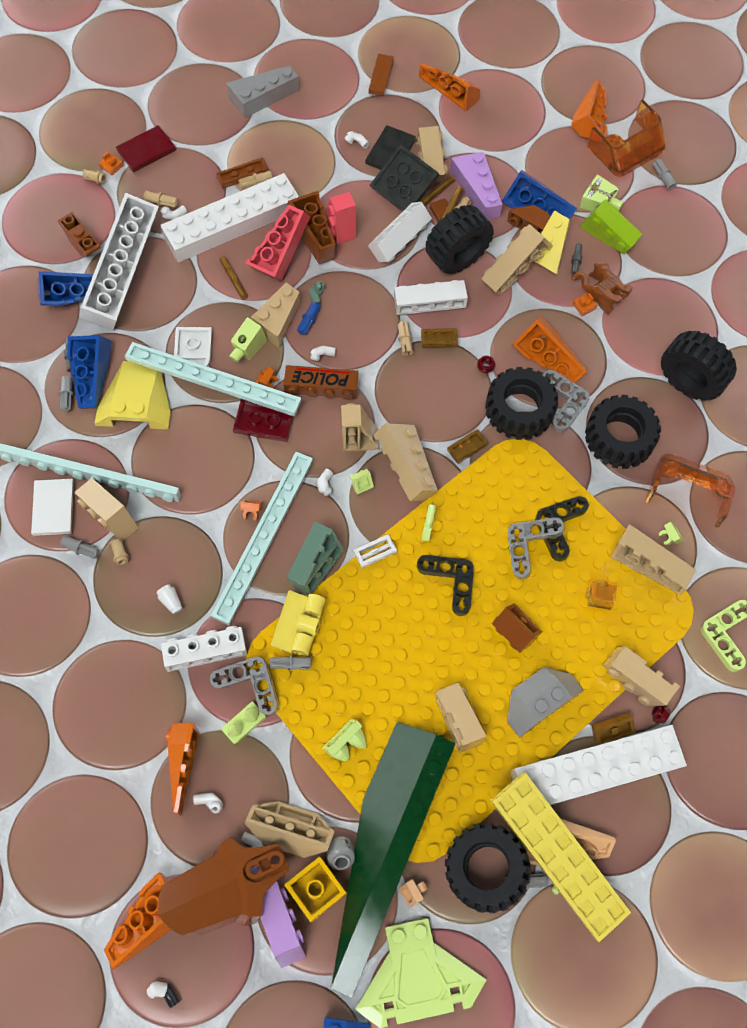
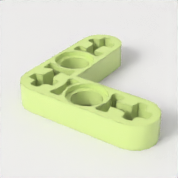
[700,600,747,672]

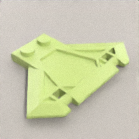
[355,918,486,1028]

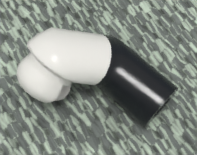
[147,981,180,1008]

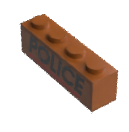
[283,365,359,400]

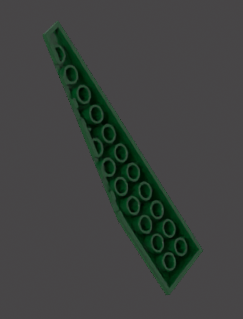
[331,722,456,998]

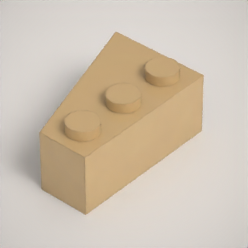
[251,283,301,348]
[603,646,680,707]

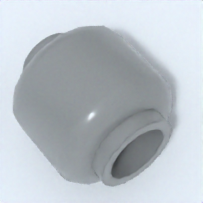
[326,836,355,870]

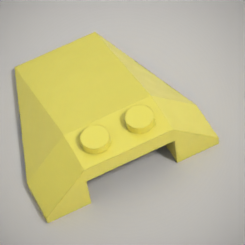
[95,361,171,430]

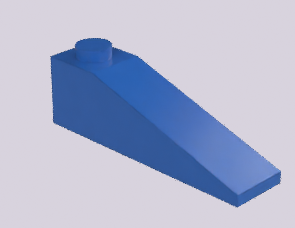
[502,170,577,219]
[37,271,94,306]
[67,335,111,409]

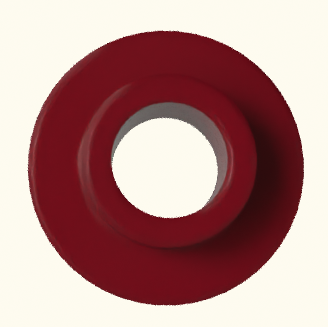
[477,356,495,373]
[652,705,671,724]

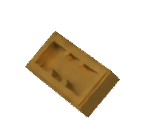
[421,328,458,348]
[447,429,488,464]

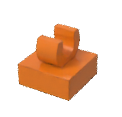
[99,152,124,176]
[572,293,598,317]
[255,366,278,388]
[240,500,262,520]

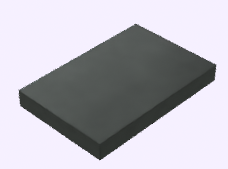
[365,125,416,170]

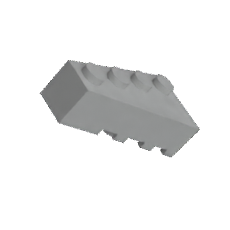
[226,66,299,118]

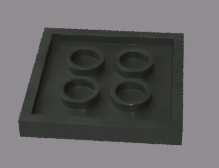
[369,144,440,212]

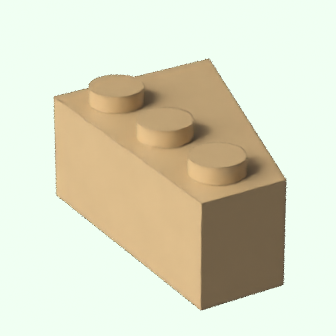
[416,126,447,182]
[341,403,380,452]
[74,478,139,541]
[434,683,486,754]

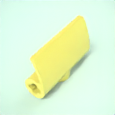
[271,590,326,657]

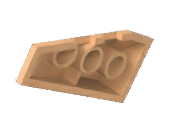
[522,819,616,865]

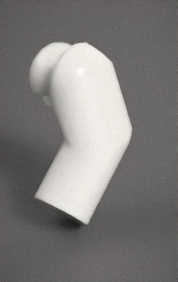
[345,131,370,149]
[161,205,187,220]
[310,346,336,361]
[317,468,333,496]
[193,792,223,814]
[241,832,265,848]

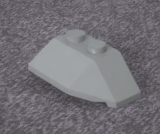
[507,667,584,738]

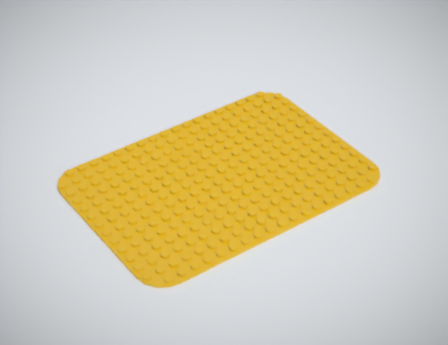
[246,439,694,863]

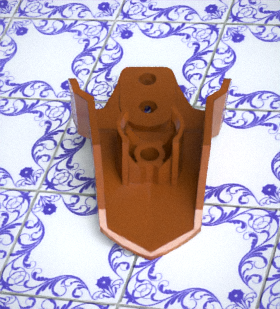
[158,837,289,936]

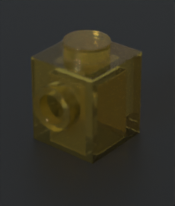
[585,580,617,610]

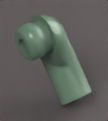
[309,281,325,305]

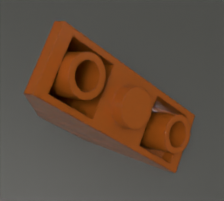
[507,205,550,234]
[58,212,101,257]

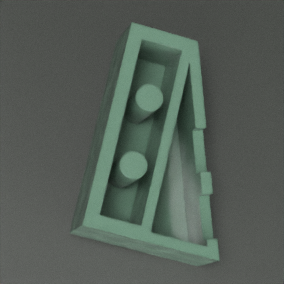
[287,521,344,595]

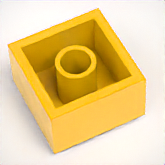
[284,856,347,923]

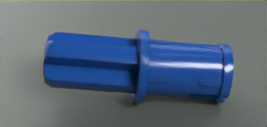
[297,302,321,335]

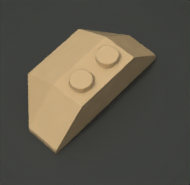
[245,801,334,858]

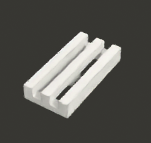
[353,535,397,569]

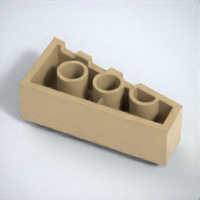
[481,224,553,296]
[373,423,438,501]
[610,524,696,595]

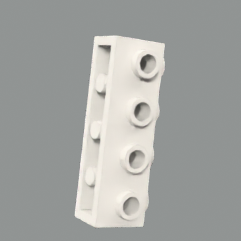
[368,202,432,263]
[394,280,468,315]
[161,626,247,672]

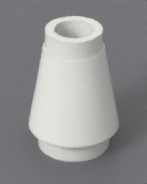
[156,584,183,615]

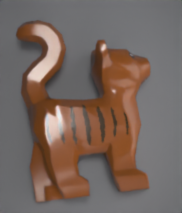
[572,263,633,315]

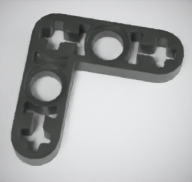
[535,496,589,562]
[417,555,474,616]

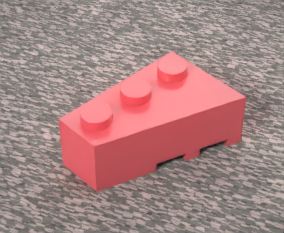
[326,192,356,244]

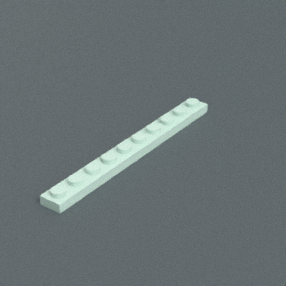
[125,342,302,417]
[0,443,181,502]
[211,452,313,626]

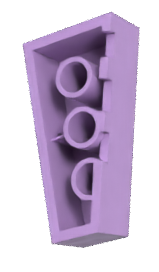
[450,152,502,220]
[250,867,306,969]

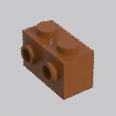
[491,603,542,653]

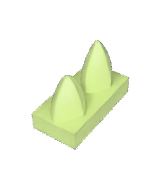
[221,701,266,746]
[322,719,366,761]

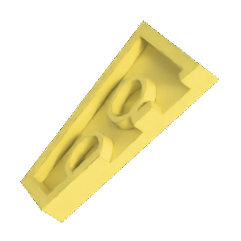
[534,211,570,275]

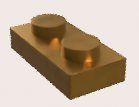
[591,712,635,745]

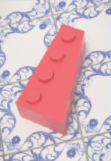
[245,205,310,281]

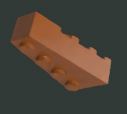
[287,191,336,264]

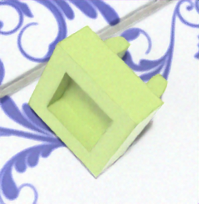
[350,469,374,495]
[659,522,684,545]

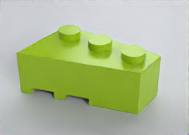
[579,199,643,254]

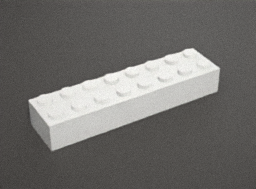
[160,173,299,263]
[79,193,159,330]
[509,725,687,805]

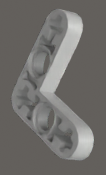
[543,370,589,433]
[508,518,565,580]
[210,657,279,715]

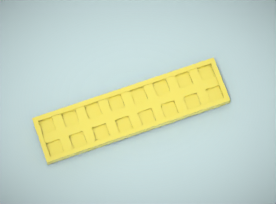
[490,772,631,942]

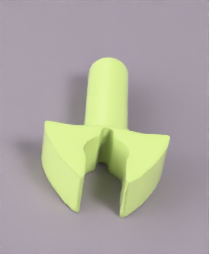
[421,504,436,541]

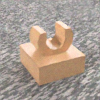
[399,879,427,908]

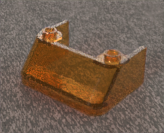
[587,100,667,177]
[646,454,735,527]

